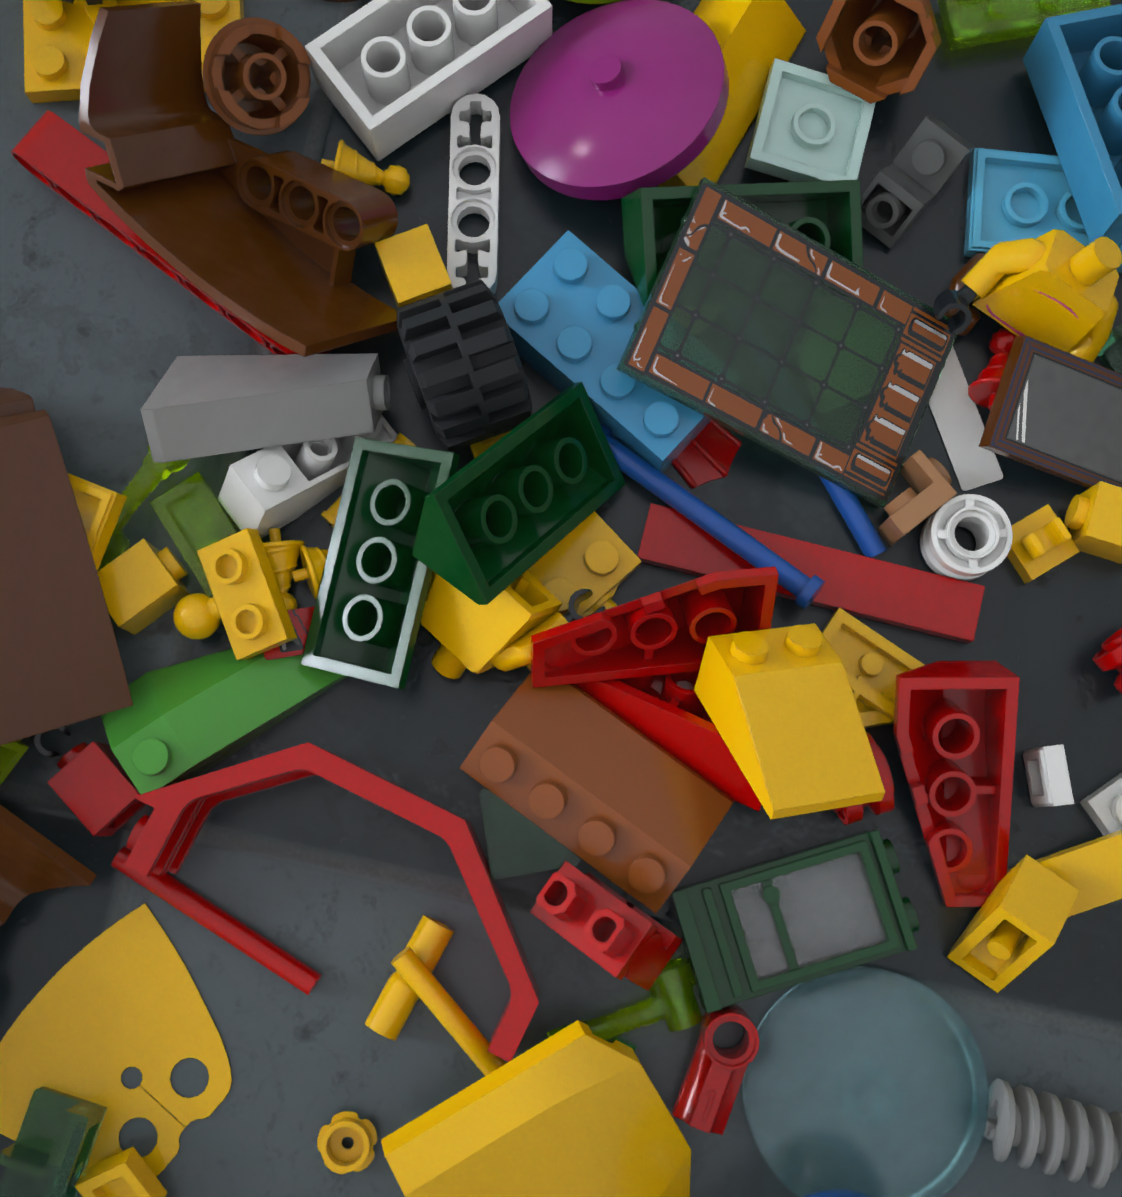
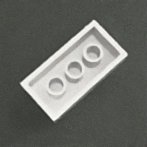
[305,0,552,161]

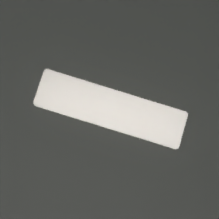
[928,345,1003,491]

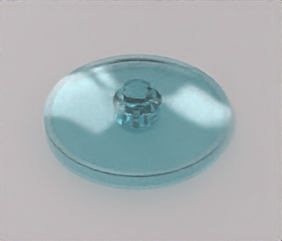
[743,967,988,1197]

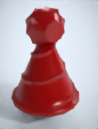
[968,328,1017,410]

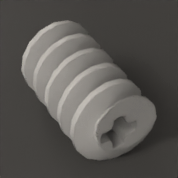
[981,1078,1122,1190]

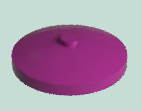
[510,0,729,200]

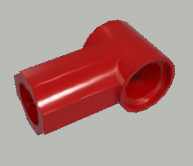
[672,1004,760,1135]

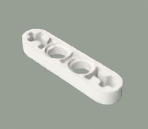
[447,93,501,294]

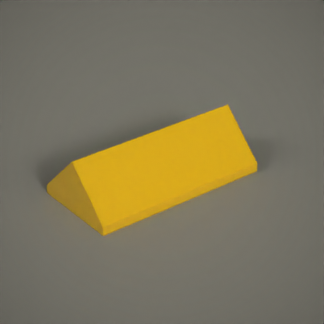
[658,0,806,187]

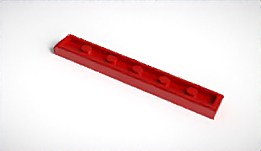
[637,503,985,644]

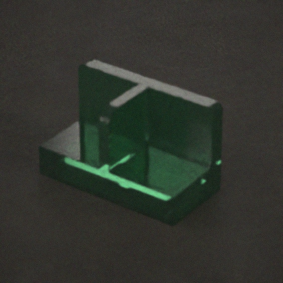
[0,1086,107,1197]

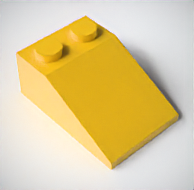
[694,623,885,820]

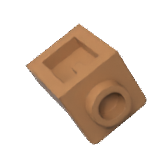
[876,450,957,547]

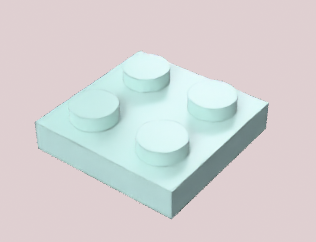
[745,58,876,182]

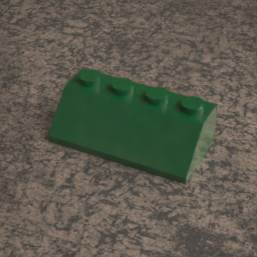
[621,180,864,309]

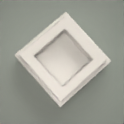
[1023,744,1074,808]

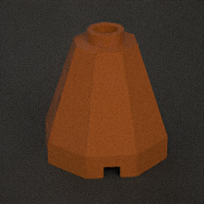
[816,0,942,104]

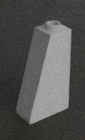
[140,353,391,462]

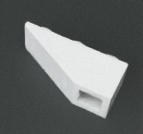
[217,415,397,538]

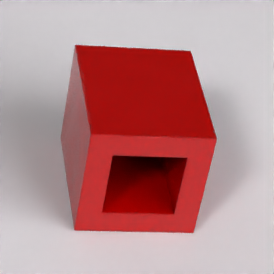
[47,741,147,836]

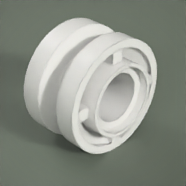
[920,494,1013,581]

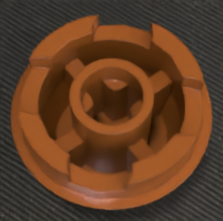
[203,17,311,136]

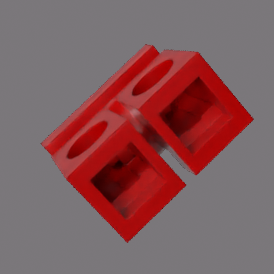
[530,861,683,991]

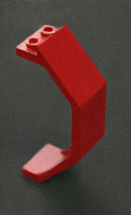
[124,742,540,1062]

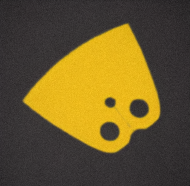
[0,903,232,1176]

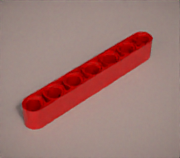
[11,110,333,355]

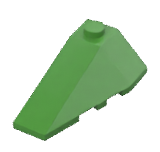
[101,648,347,794]

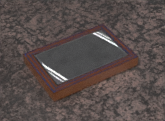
[979,335,1122,489]

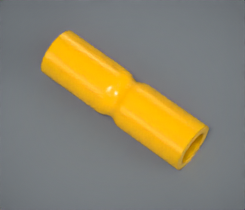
[365,914,455,1041]

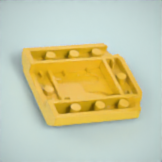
[381,1020,691,1197]

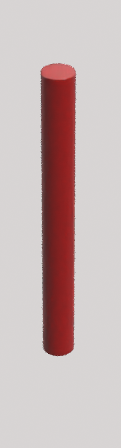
[111,846,322,995]

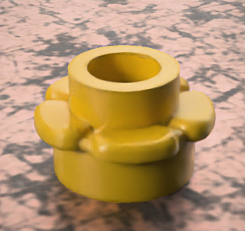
[317,1111,378,1174]

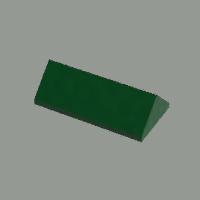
[412,382,626,605]
[301,437,460,690]

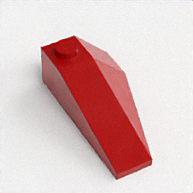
[531,566,779,688]
[893,660,1020,907]
[575,671,762,812]

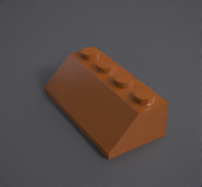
[460,673,734,914]

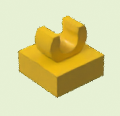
[1007,504,1080,584]

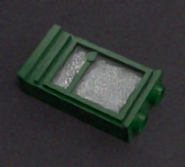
[668,830,919,1013]

